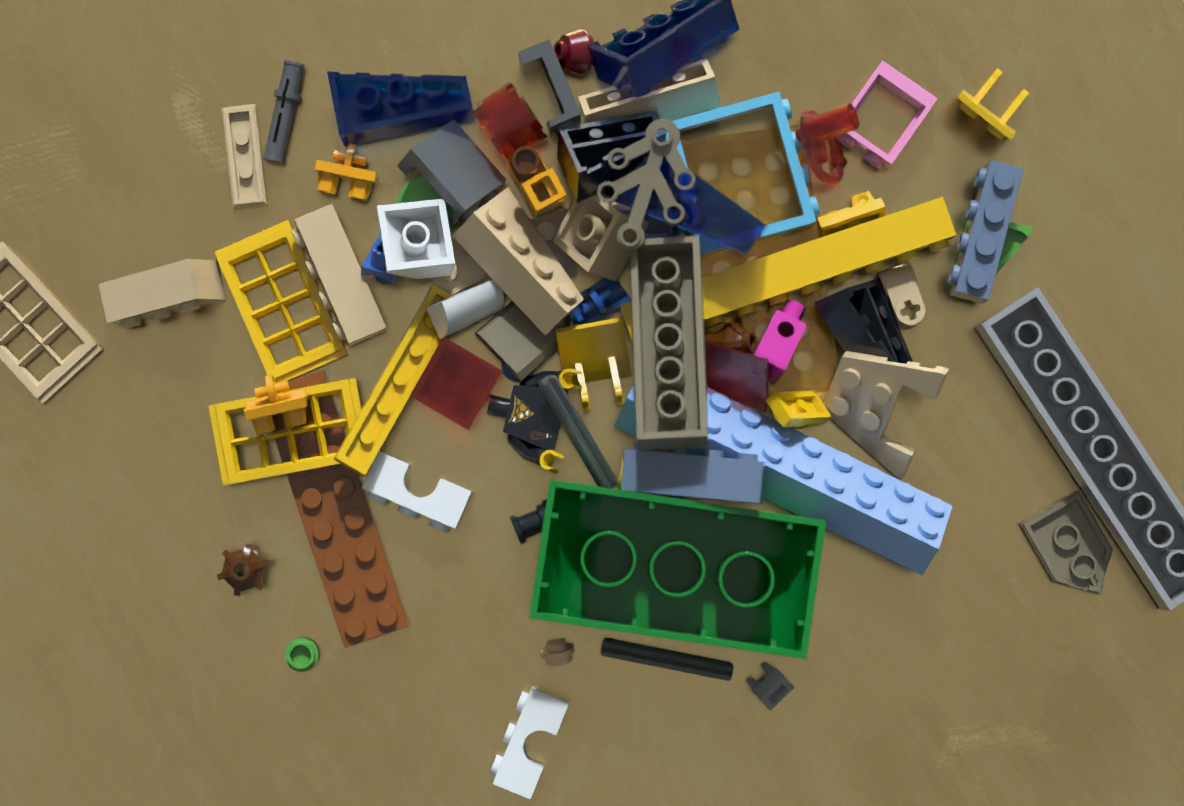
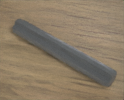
[539,375,617,489]
[601,638,734,681]

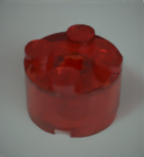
[473,81,548,159]

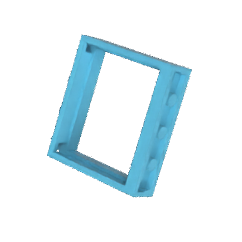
[665,91,820,257]

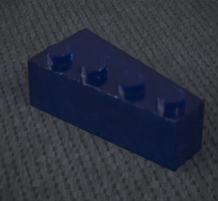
[615,151,768,254]

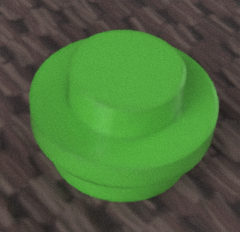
[285,638,319,672]

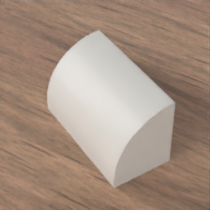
[426,279,504,339]

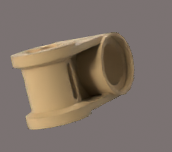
[876,261,926,330]

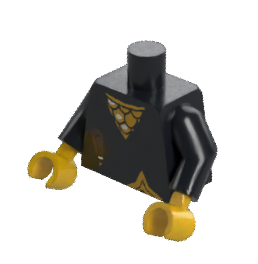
[487,368,582,474]

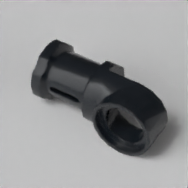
[510,499,547,545]

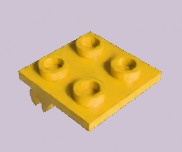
[957,68,1029,140]
[555,317,631,412]

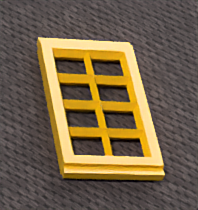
[214,220,348,383]
[209,378,362,486]

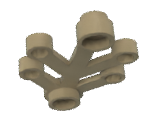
[597,119,696,251]

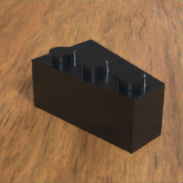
[557,110,666,203]
[814,278,913,364]

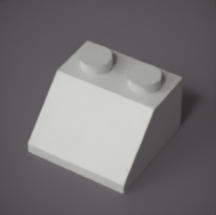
[376,199,455,279]

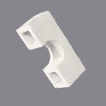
[362,451,473,532]
[489,687,569,799]

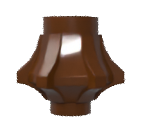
[705,318,757,369]
[216,543,270,597]

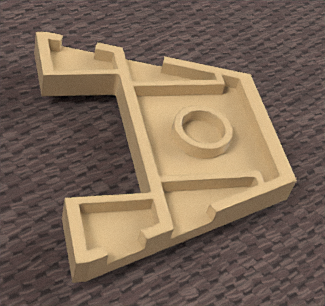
[824,351,949,480]

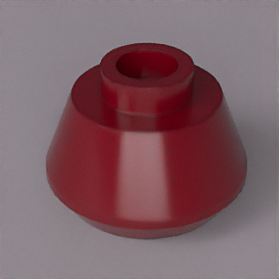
[554,29,596,75]

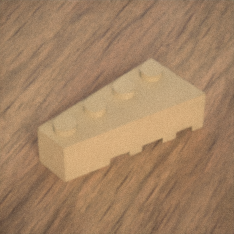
[452,187,584,336]

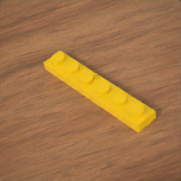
[334,284,453,477]

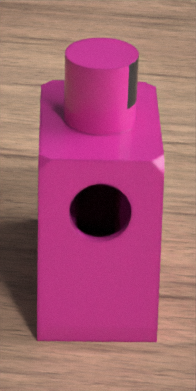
[745,300,807,384]

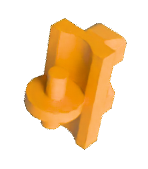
[315,143,379,202]
[244,375,308,434]

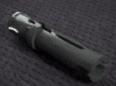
[262,60,305,164]

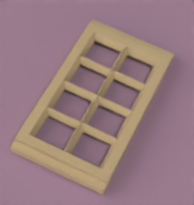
[0,241,103,404]

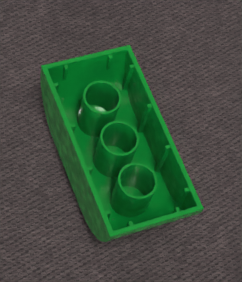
[529,480,826,659]

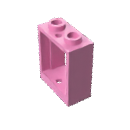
[833,60,938,169]

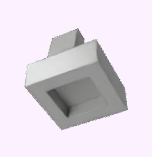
[747,662,795,711]

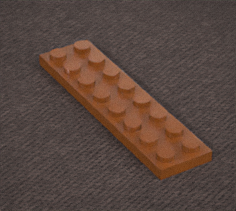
[272,370,410,648]

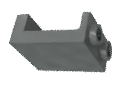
[518,39,581,138]
[397,119,507,226]

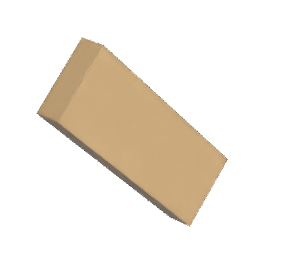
[222,104,268,209]

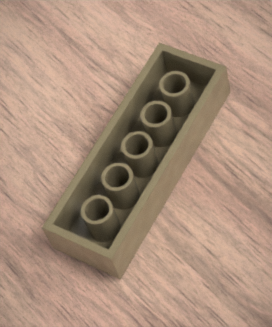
[630,236,710,451]

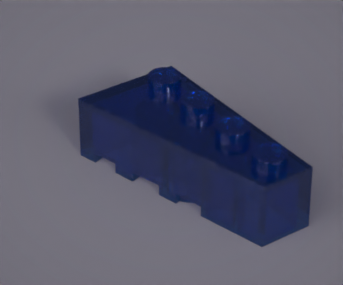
[587,0,739,97]
[327,71,476,147]

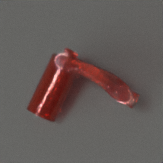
[795,103,859,184]

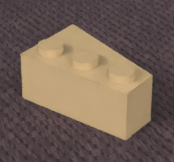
[98,259,227,328]

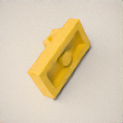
[817,191,886,238]
[765,390,832,429]

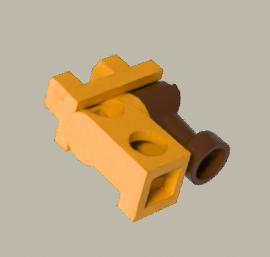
[507,146,567,218]

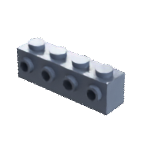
[948,160,1024,304]
[621,443,766,504]

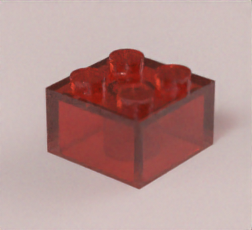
[410,337,504,431]

